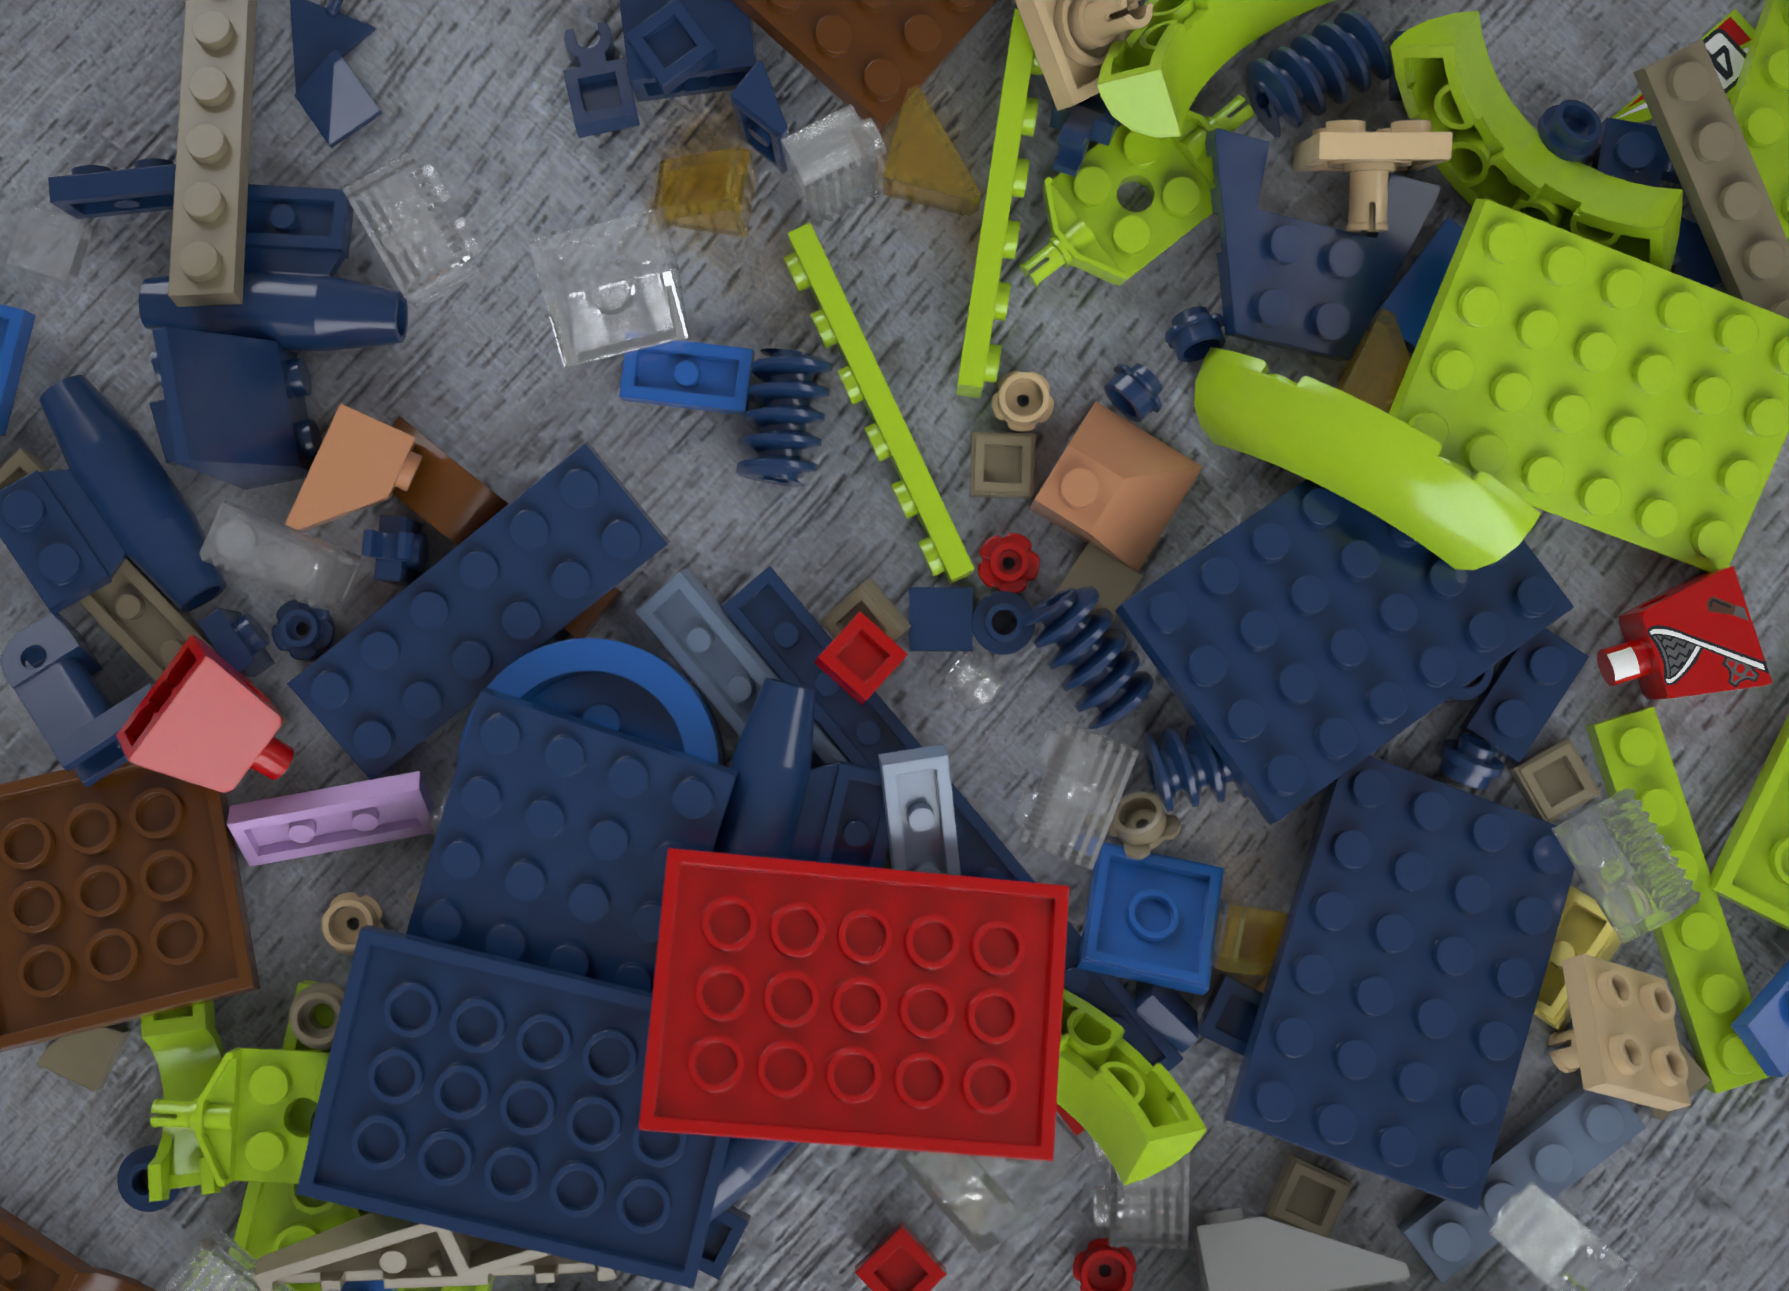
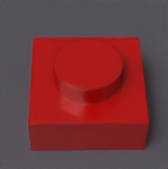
[814,611,908,706]
[855,1221,947,1291]

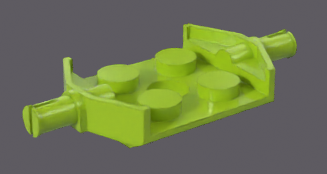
[1019,95,1254,287]
[150,1047,330,1187]

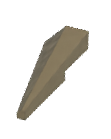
[253,1212,617,1291]

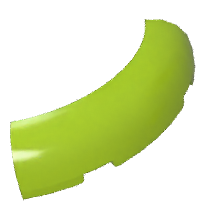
[1097,0,1335,138]
[1390,11,1683,271]
[1194,347,1541,570]
[1057,989,1207,1186]

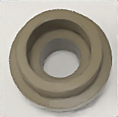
[289,982,345,1049]

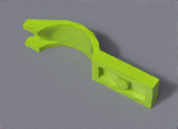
[141,1000,225,1202]

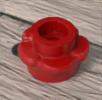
[977,533,1040,594]
[1073,1238,1137,1291]

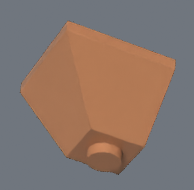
[1029,401,1203,572]
[285,403,423,531]

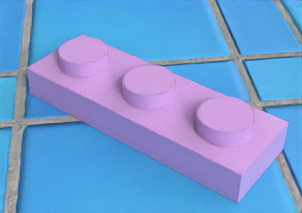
[227,771,439,867]

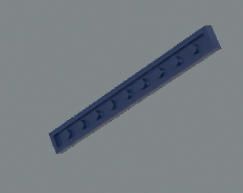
[721,566,1184,1072]

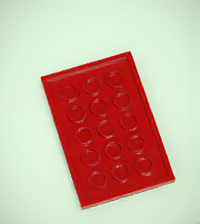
[638,848,1070,1162]

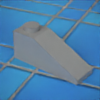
[1191,1208,1410,1291]

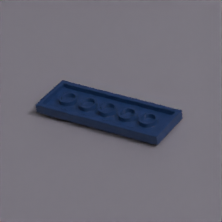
[287,441,670,780]

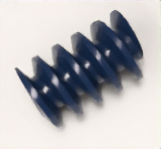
[1245,10,1392,137]
[736,348,833,487]
[1020,586,1154,729]
[1143,724,1249,812]

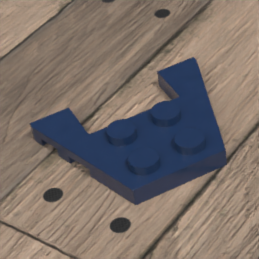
[1205,128,1440,361]

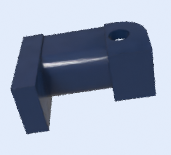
[0,612,152,787]

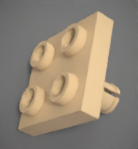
[1015,0,1153,111]
[1293,120,1452,232]
[1548,953,1691,1111]

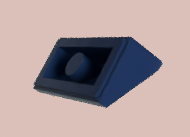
[730,60,795,174]

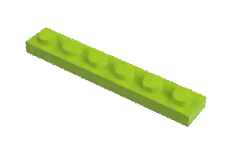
[956,8,1043,399]
[783,223,975,585]
[1585,706,1771,1094]

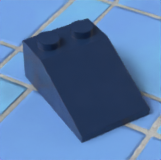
[152,326,322,490]

